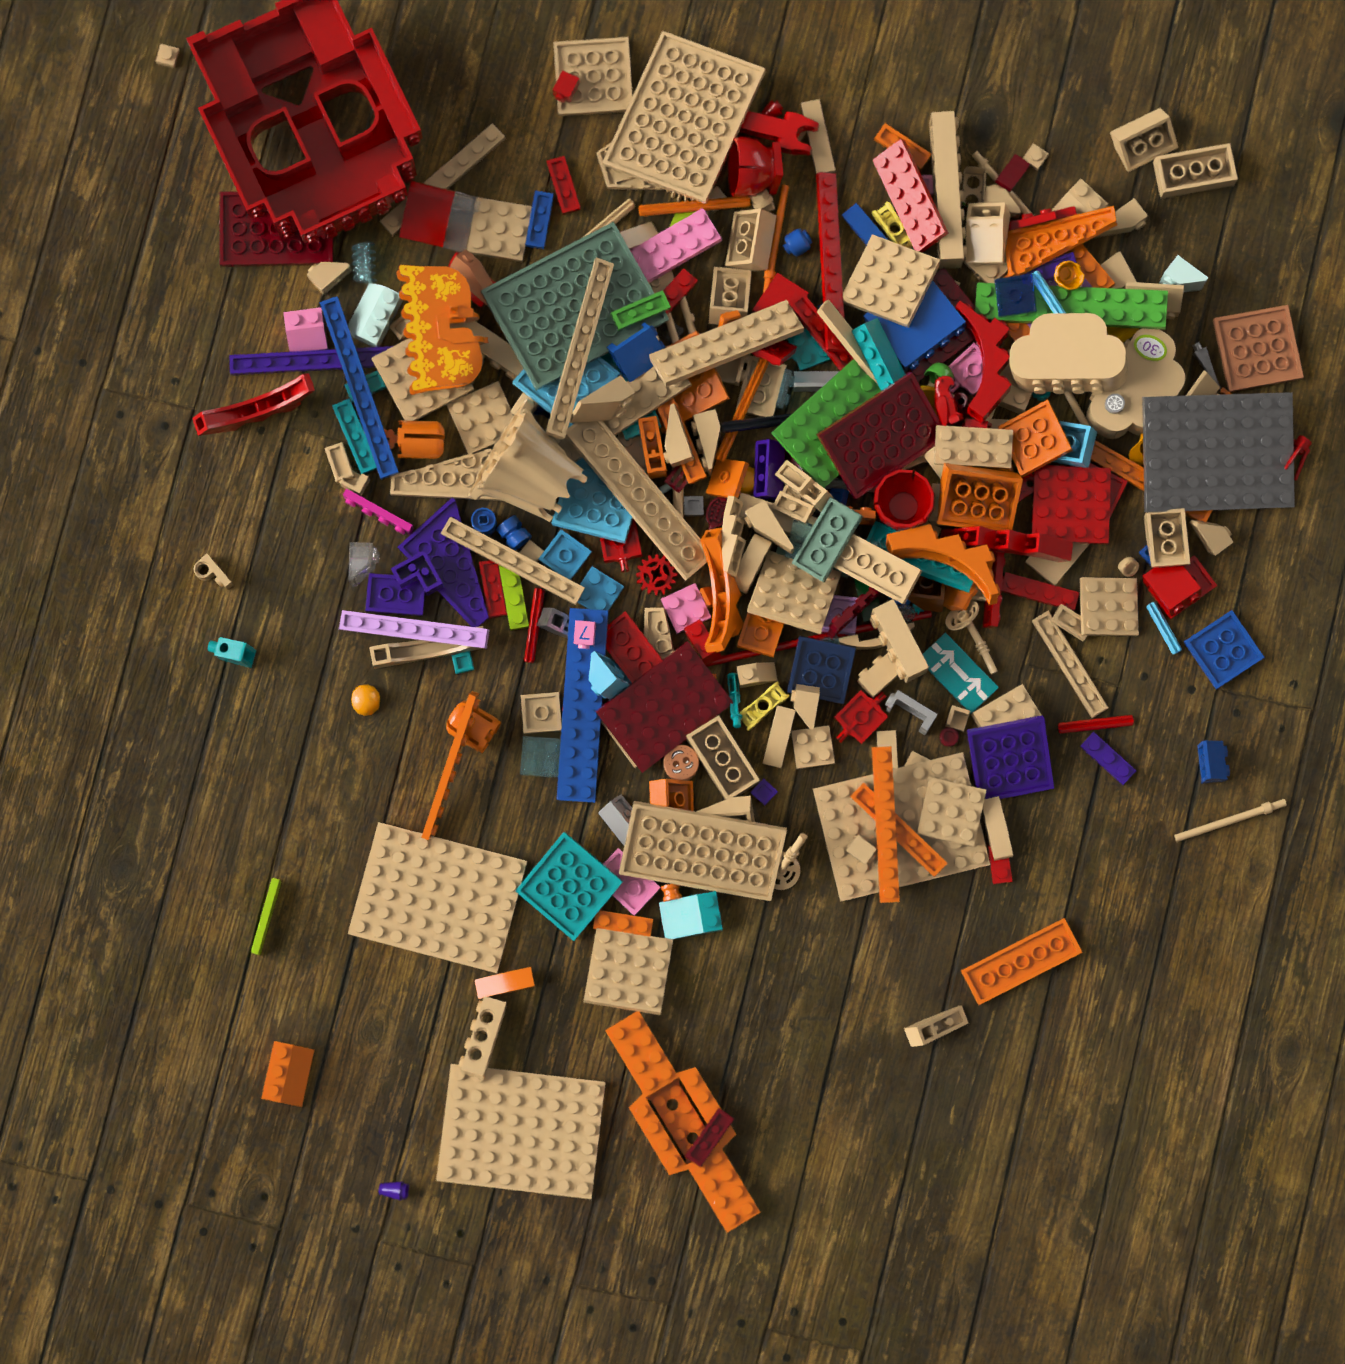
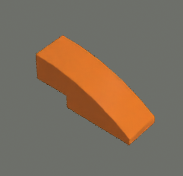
[475,967,535,999]

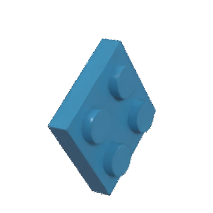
[538,529,592,580]
[578,566,624,611]

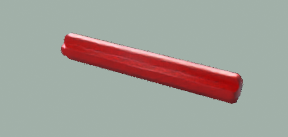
[524,588,545,663]
[1058,715,1134,734]

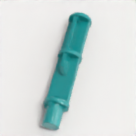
[727,672,742,728]

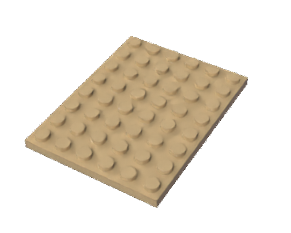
[602,31,766,204]
[813,752,991,902]
[348,822,527,973]
[436,1064,606,1199]

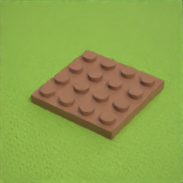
[1213,305,1304,392]

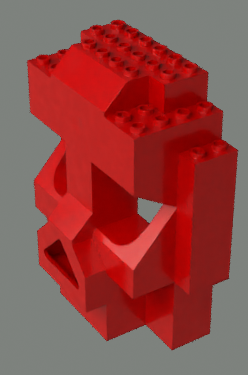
[186,0,423,244]

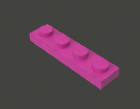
[343,488,414,535]

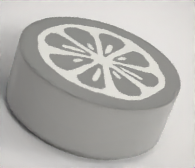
[1105,394,1125,414]

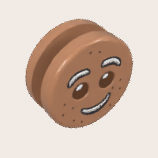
[663,745,699,780]

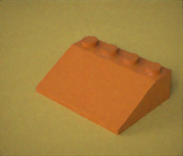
[937,463,1023,531]

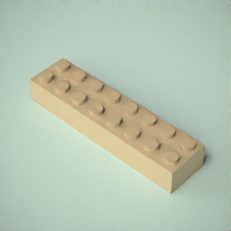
[929,111,967,269]

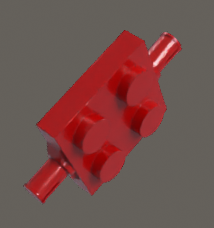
[600,519,642,573]
[834,690,889,745]

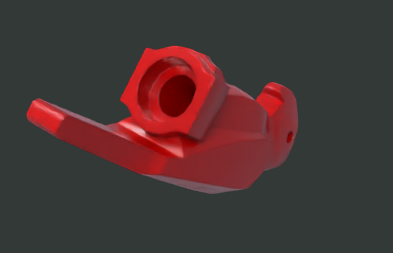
[934,376,964,426]

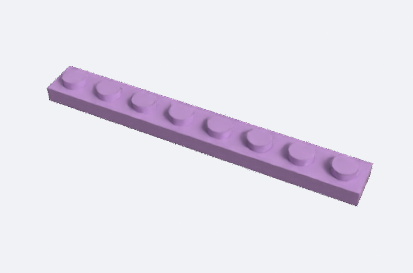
[339,610,489,649]

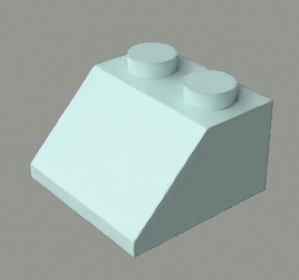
[1160,255,1208,292]

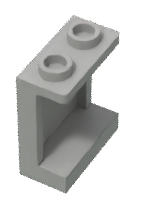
[885,690,937,735]

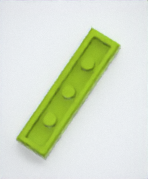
[251,878,282,955]

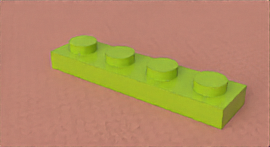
[499,565,529,631]

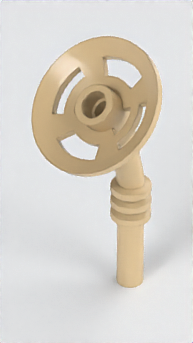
[945,600,998,675]
[774,833,807,890]

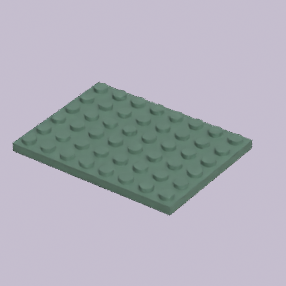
[480,222,669,391]

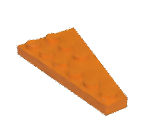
[1005,206,1118,281]

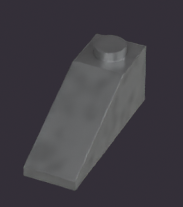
[537,608,569,639]

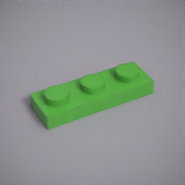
[611,290,671,331]

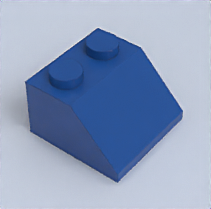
[1197,740,1230,783]

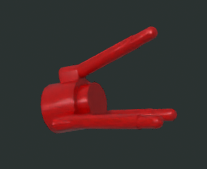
[1284,435,1312,481]

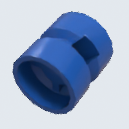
[471,508,497,536]
[496,515,532,551]

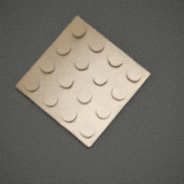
[554,37,632,116]
[843,235,941,328]
[371,338,474,421]
[747,551,842,634]
[584,928,673,1015]

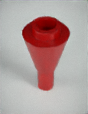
[760,100,783,117]

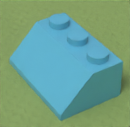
[589,651,632,700]

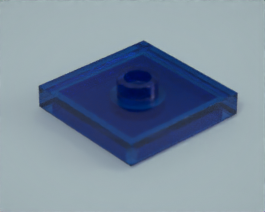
[994,273,1037,318]

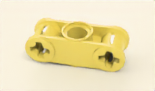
[872,202,913,249]
[739,681,790,731]

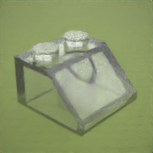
[349,542,379,587]

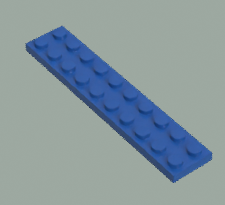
[557,608,609,803]

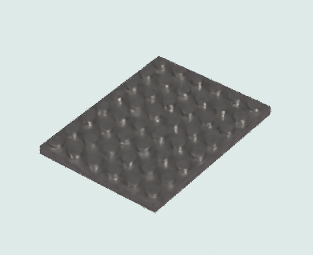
[1142,392,1295,512]

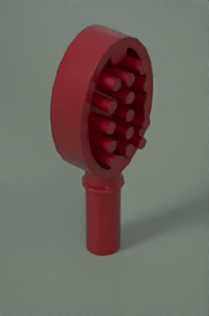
[706,497,727,530]

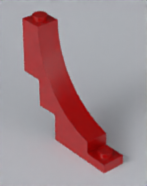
[940,526,1073,562]

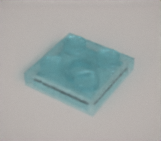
[520,736,561,778]

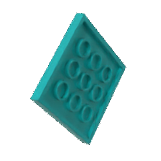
[515,832,624,941]

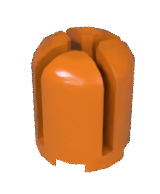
[397,421,445,459]
[446,701,501,753]

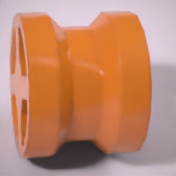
[661,884,682,902]

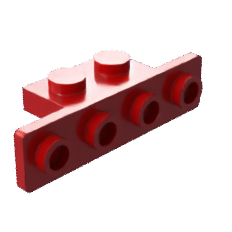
[1008,206,1077,231]

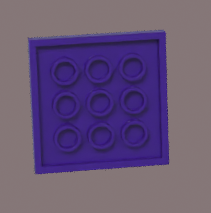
[967,715,1054,799]

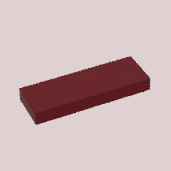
[685,1108,734,1168]

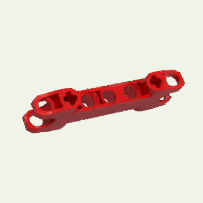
[739,111,819,155]

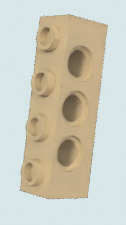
[458,996,507,1080]

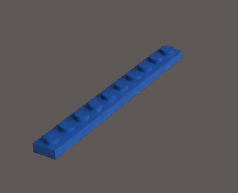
[320,296,399,480]

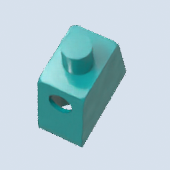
[208,637,257,668]

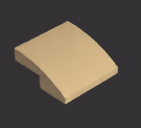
[772,485,816,524]

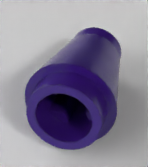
[379,1181,409,1201]

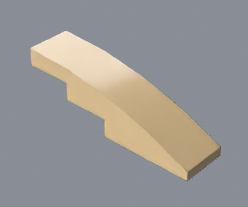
[722,496,746,577]

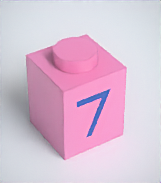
[574,621,596,649]

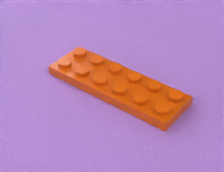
[961,918,1083,1006]

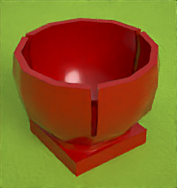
[728,136,783,199]
[873,469,935,531]

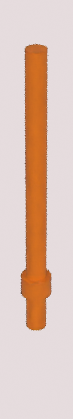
[763,185,789,293]

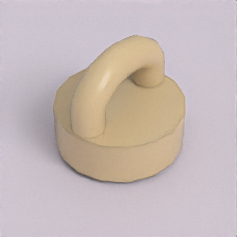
[1118,557,1139,577]

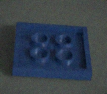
[787,636,856,704]

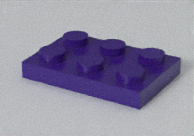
[365,573,425,616]

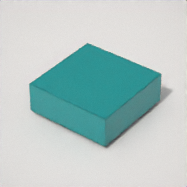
[451,651,475,675]

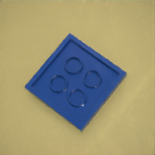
[1184,610,1265,689]

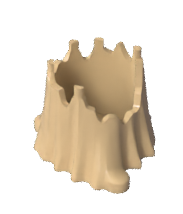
[468,398,588,522]

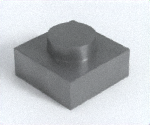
[684,496,704,517]

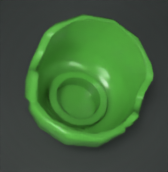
[924,363,954,387]

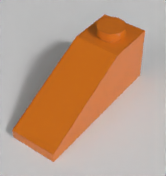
[638,416,667,479]

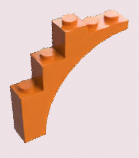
[885,524,1000,605]
[700,528,744,653]

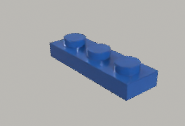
[525,191,554,249]

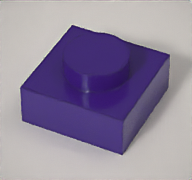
[751,778,778,806]

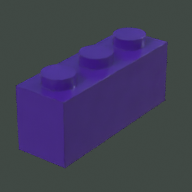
[753,439,785,501]

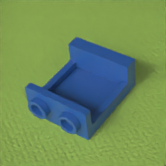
[606,322,666,382]

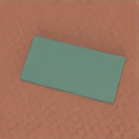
[792,497,863,583]

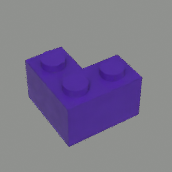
[391,550,444,596]

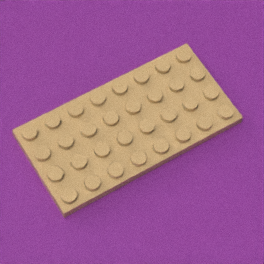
[619,801,787,901]

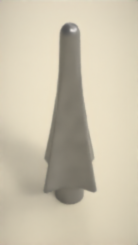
[1192,342,1221,391]

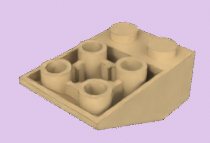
[966,202,1011,264]
[691,409,721,477]

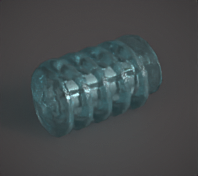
[351,242,377,284]

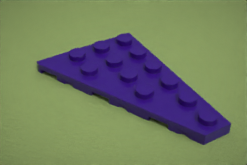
[398,497,489,627]

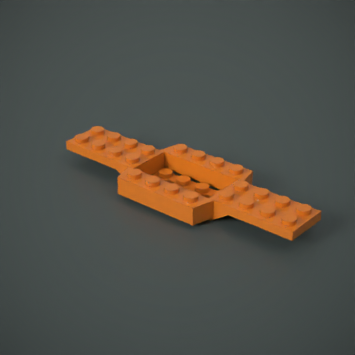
[605,1011,760,1233]

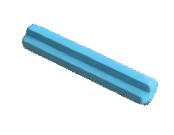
[1030,271,1066,313]
[1147,601,1182,654]

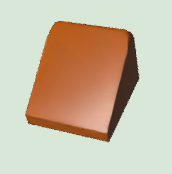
[700,586,713,609]

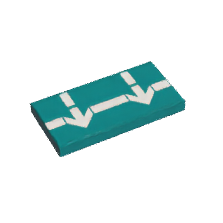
[922,632,999,714]

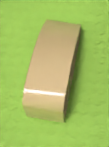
[734,534,772,594]

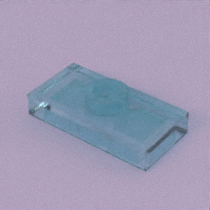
[785,520,813,559]

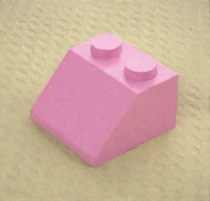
[284,307,328,352]

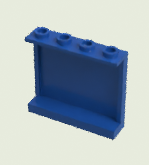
[864,280,966,372]

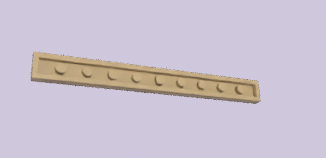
[545,257,614,440]

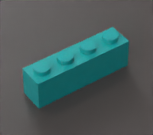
[852,318,906,391]

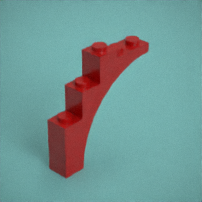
[955,301,1012,424]
[192,373,315,436]

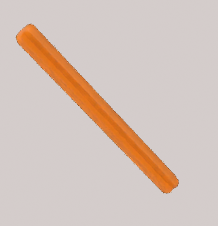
[639,197,751,216]
[715,358,769,463]

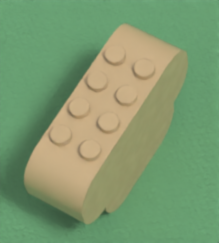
[1009,313,1128,394]
[1086,329,1185,439]

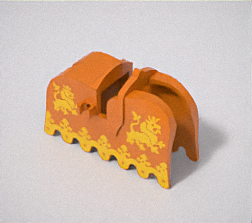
[396,265,489,395]

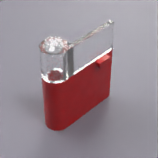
[399,181,481,252]

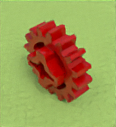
[636,554,677,596]

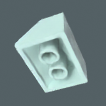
[348,283,403,347]

